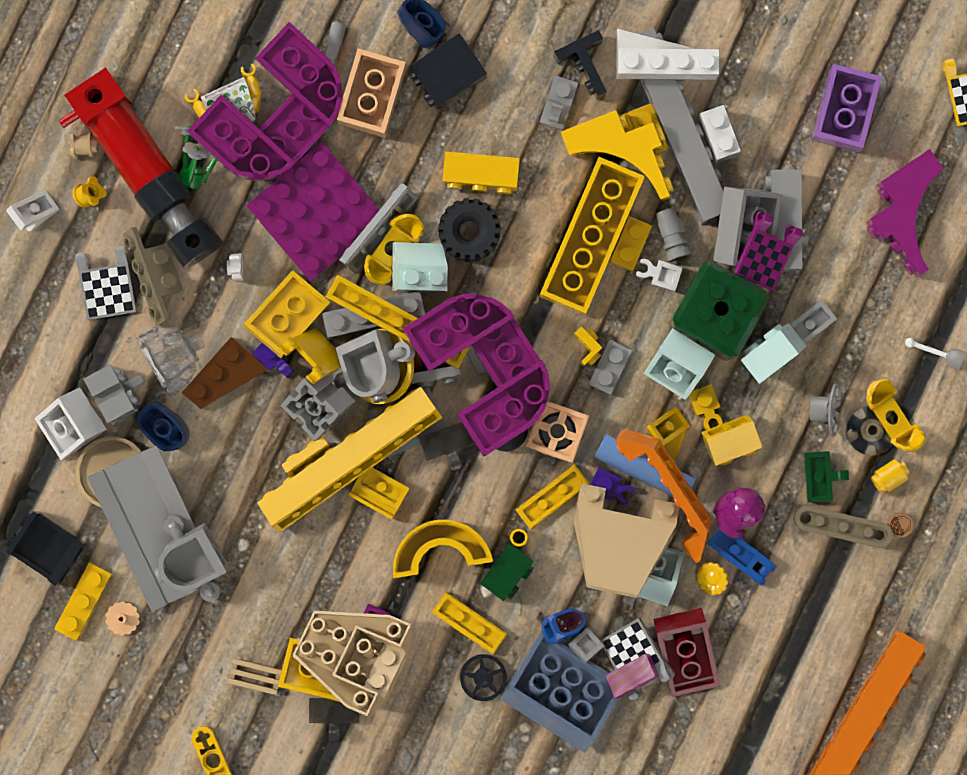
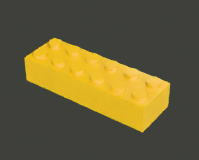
[539,157,645,316]

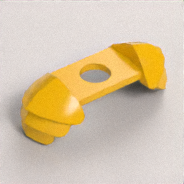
[364,214,424,285]
[866,379,926,452]

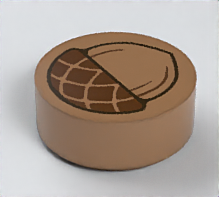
[887,513,913,538]

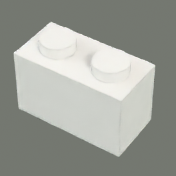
[698,105,741,164]

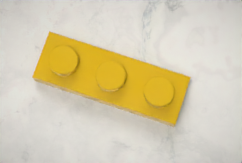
[54,562,112,641]

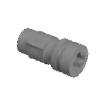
[656,208,692,262]

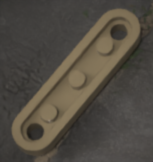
[793,506,893,548]

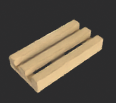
[228,658,282,695]

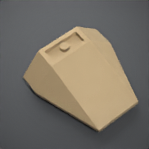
[292,611,413,717]

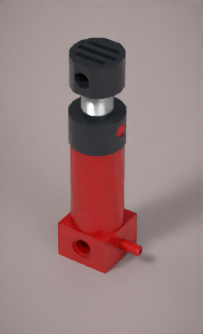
[59,67,223,269]

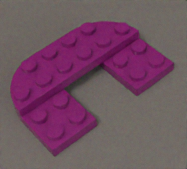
[187,22,342,181]
[402,294,550,457]

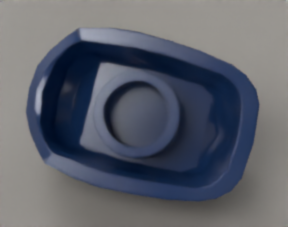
[397,0,447,49]
[136,401,190,452]

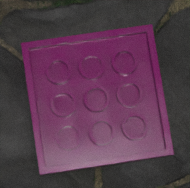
[246,142,379,282]

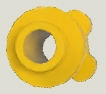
[73,176,107,208]

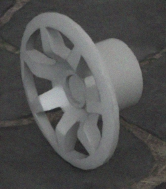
[810,383,841,437]

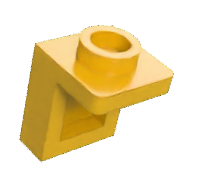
[574,326,602,366]

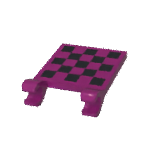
[734,211,803,291]

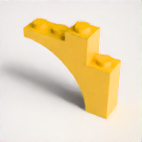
[561,110,674,201]

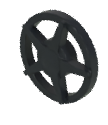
[460,654,507,701]

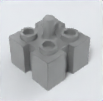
[84,365,145,425]
[280,372,355,441]

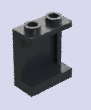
[409,33,487,110]
[6,511,87,586]

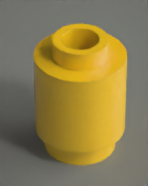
[871,459,910,494]

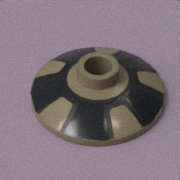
[846,406,895,456]

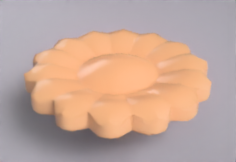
[105,601,140,636]

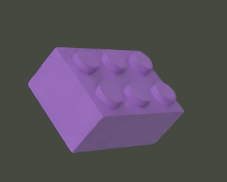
[811,64,882,153]

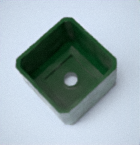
[668,261,769,361]

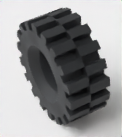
[438,198,501,263]

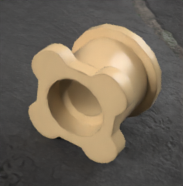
[70,133,98,159]

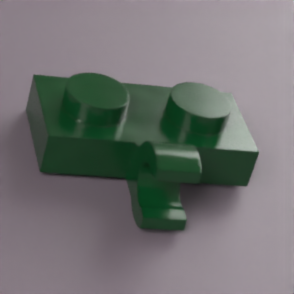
[804,451,849,503]

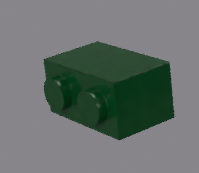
[479,543,534,602]

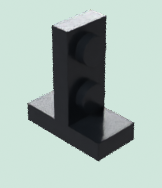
[553,30,607,100]

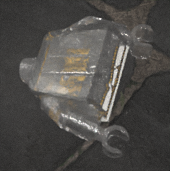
[126,327,205,405]

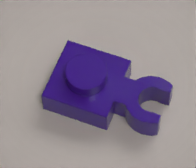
[590,467,635,504]

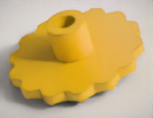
[696,561,729,596]

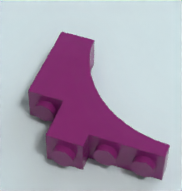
[867,149,944,278]

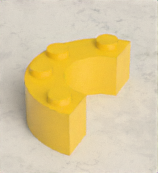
[393,520,493,578]

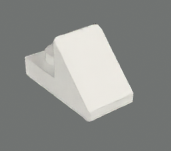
[6,190,60,231]

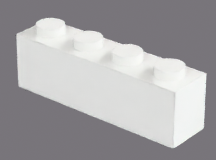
[617,29,719,80]

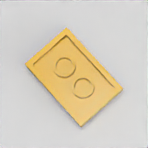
[243,270,330,358]

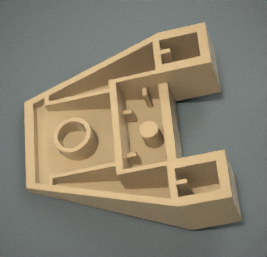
[573,483,679,598]

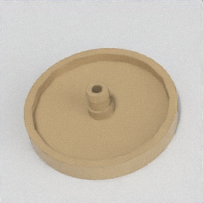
[75,436,142,507]

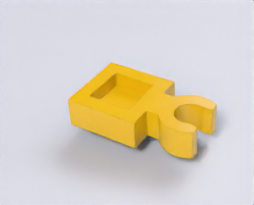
[689,384,723,430]

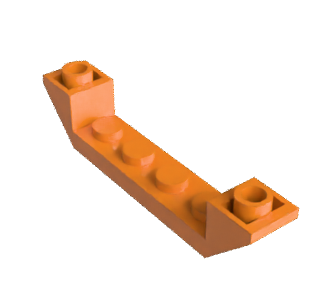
[616,429,712,563]

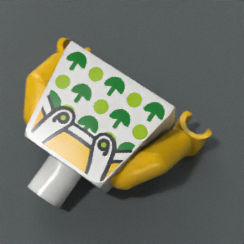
[185,64,262,122]

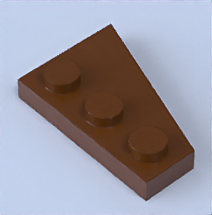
[181,337,268,409]

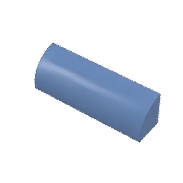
[593,434,696,497]

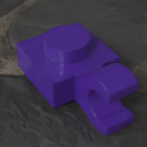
[252,343,295,379]

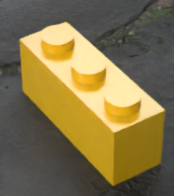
[442,151,520,194]

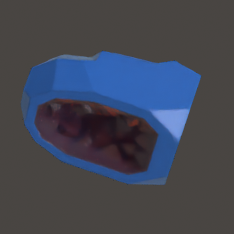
[541,609,586,644]

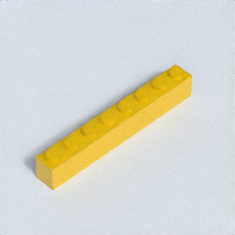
[257,386,443,533]

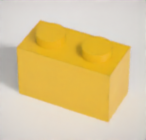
[701,414,762,466]

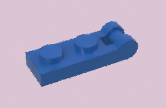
[707,529,777,586]

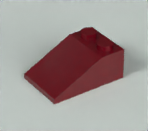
[653,608,721,697]

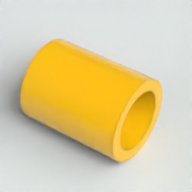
[510,529,528,546]

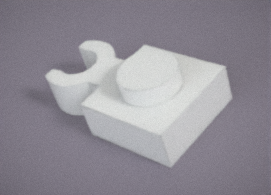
[227,253,244,281]
[636,259,682,292]

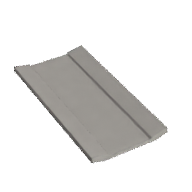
[87,445,220,612]

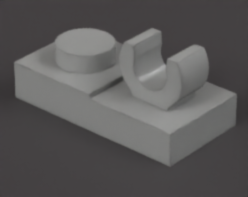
[539,75,578,131]

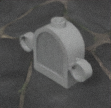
[333,330,415,403]
[155,515,229,602]

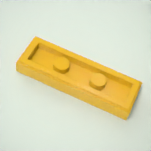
[515,464,589,529]
[432,592,507,655]

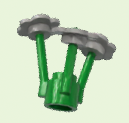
[175,125,218,189]

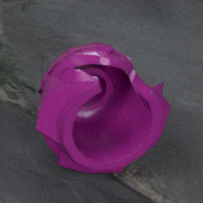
[713,487,766,538]

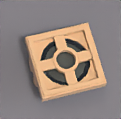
[525,401,589,463]

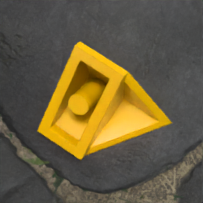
[644,406,690,462]

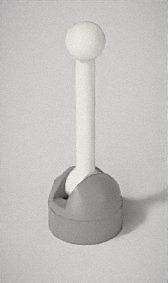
[905,338,966,370]

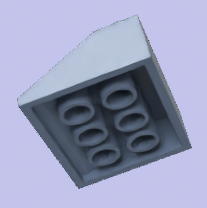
[500,631,618,753]

